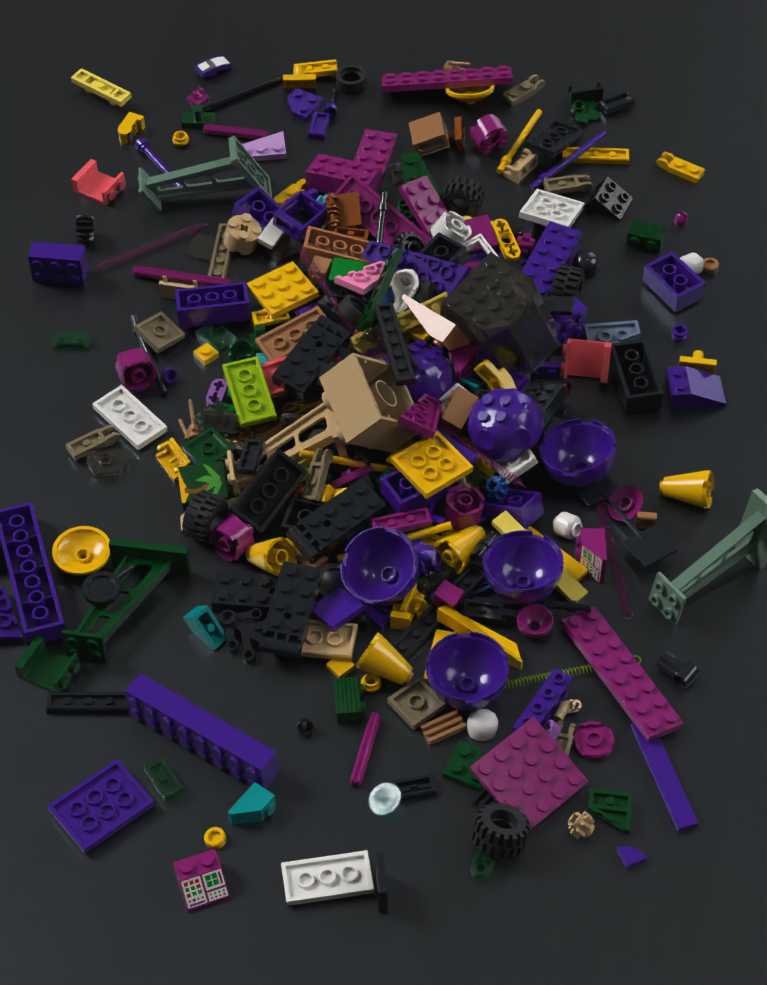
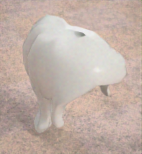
[389,269,419,315]

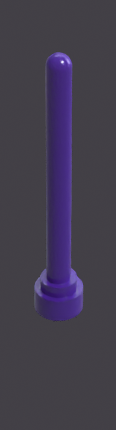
[135,138,182,187]

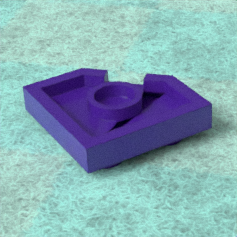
[287,88,324,122]

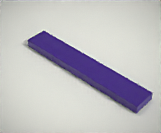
[631,723,698,832]

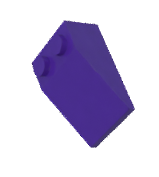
[232,186,293,233]
[665,366,726,409]
[482,488,544,530]

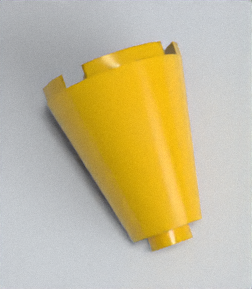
[659,470,714,508]
[433,525,486,575]
[245,537,297,577]
[356,633,414,685]

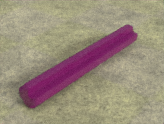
[203,124,268,139]
[350,712,381,787]

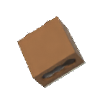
[409,112,450,157]

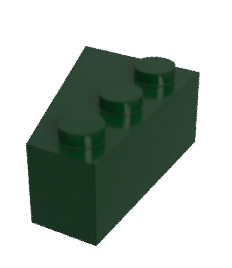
[400,152,441,209]

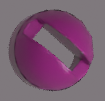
[674,211,688,227]

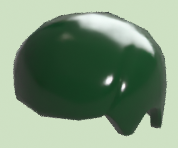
[228,339,256,363]

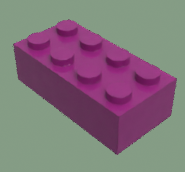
[305,154,382,193]

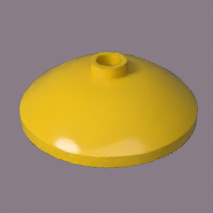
[445,85,495,104]
[52,526,111,576]

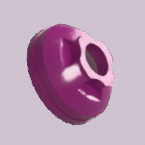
[517,604,553,638]

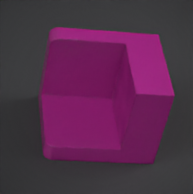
[433,580,465,607]

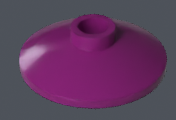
[608,485,643,522]

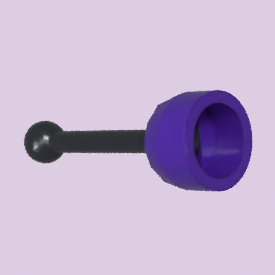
[324,88,338,117]

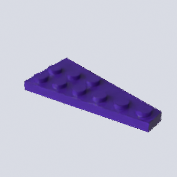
[362,240,472,299]

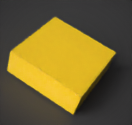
[390,611,411,630]
[326,659,355,678]

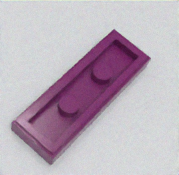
[370,507,432,533]

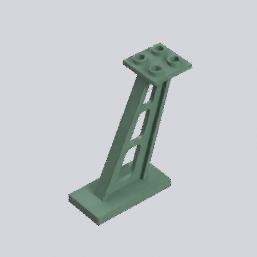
[138,136,272,212]
[648,488,767,625]

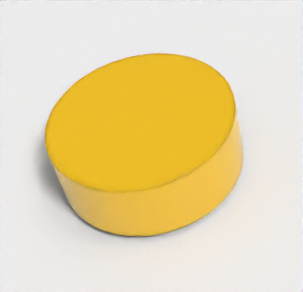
[204,827,226,849]

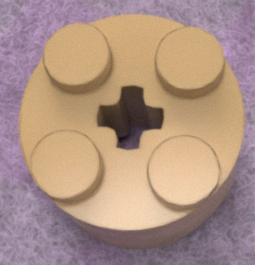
[223,213,262,255]

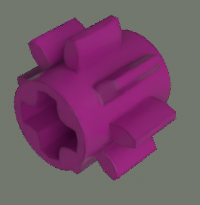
[516,233,536,255]

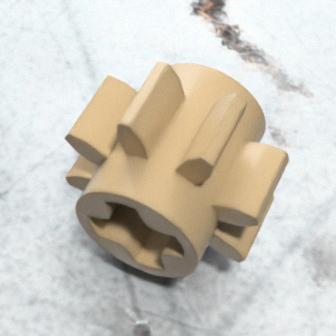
[568,811,595,839]

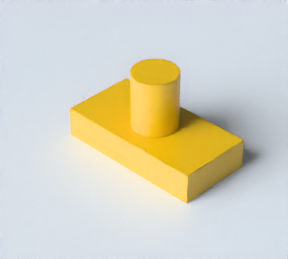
[283,66,316,89]
[679,350,717,374]

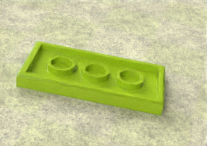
[222,356,277,428]

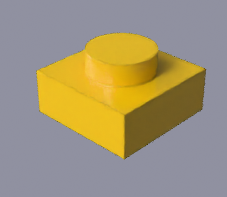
[193,342,219,366]

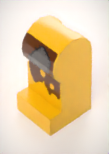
[118,112,145,144]

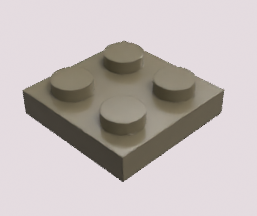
[134,311,185,354]
[387,677,446,730]

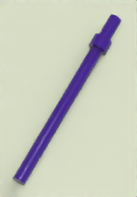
[530,131,607,191]

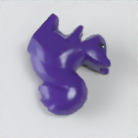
[412,539,441,578]

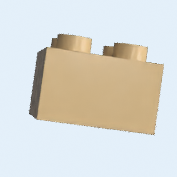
[319,353,418,453]

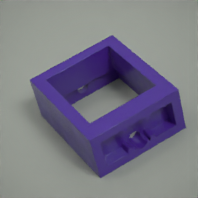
[273,190,327,242]

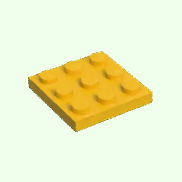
[246,261,320,319]
[391,430,473,499]

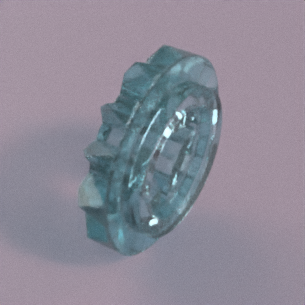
[369,783,402,816]

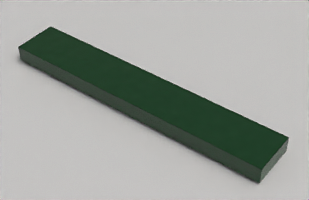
[358,247,404,332]

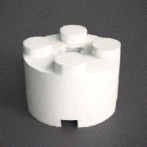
[431,211,472,244]

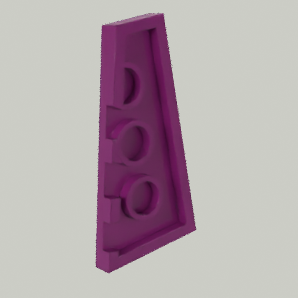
[397,393,442,439]

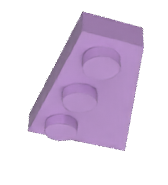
[242,131,286,161]

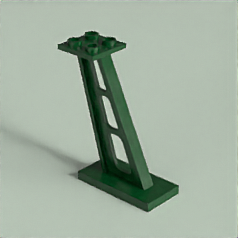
[62,538,191,661]

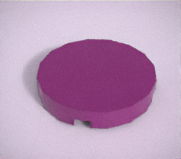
[573,721,615,761]

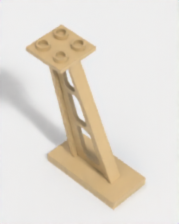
[225,391,349,496]

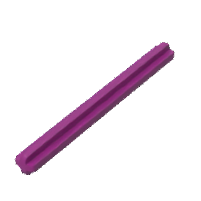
[132,265,232,286]

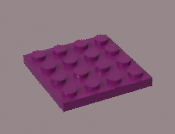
[469,716,589,831]

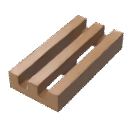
[420,710,467,745]

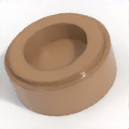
[703,258,719,274]

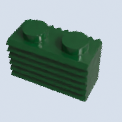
[626,219,666,251]
[334,676,366,723]

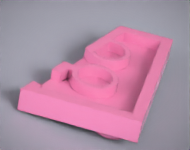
[334,261,385,295]

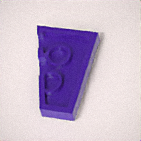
[0,588,23,642]

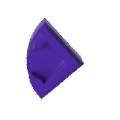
[616,846,646,869]

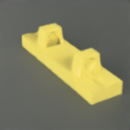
[71,68,132,107]

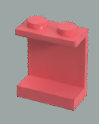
[71,159,126,205]
[560,339,612,383]

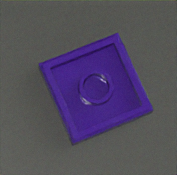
[312,587,365,632]

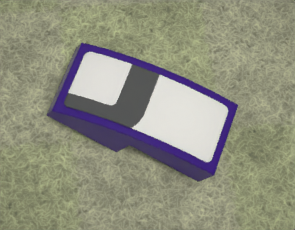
[194,56,232,77]

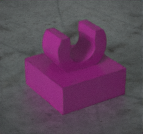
[187,86,210,106]

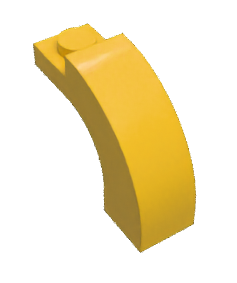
[474,359,516,390]

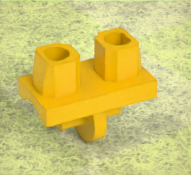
[392,583,428,622]

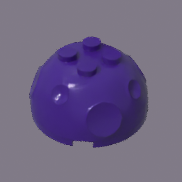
[384,339,454,402]
[467,388,544,462]
[539,418,616,488]
[340,526,420,606]
[483,530,564,604]
[426,631,509,711]

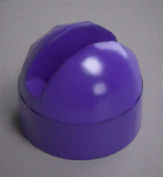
[162,367,178,383]

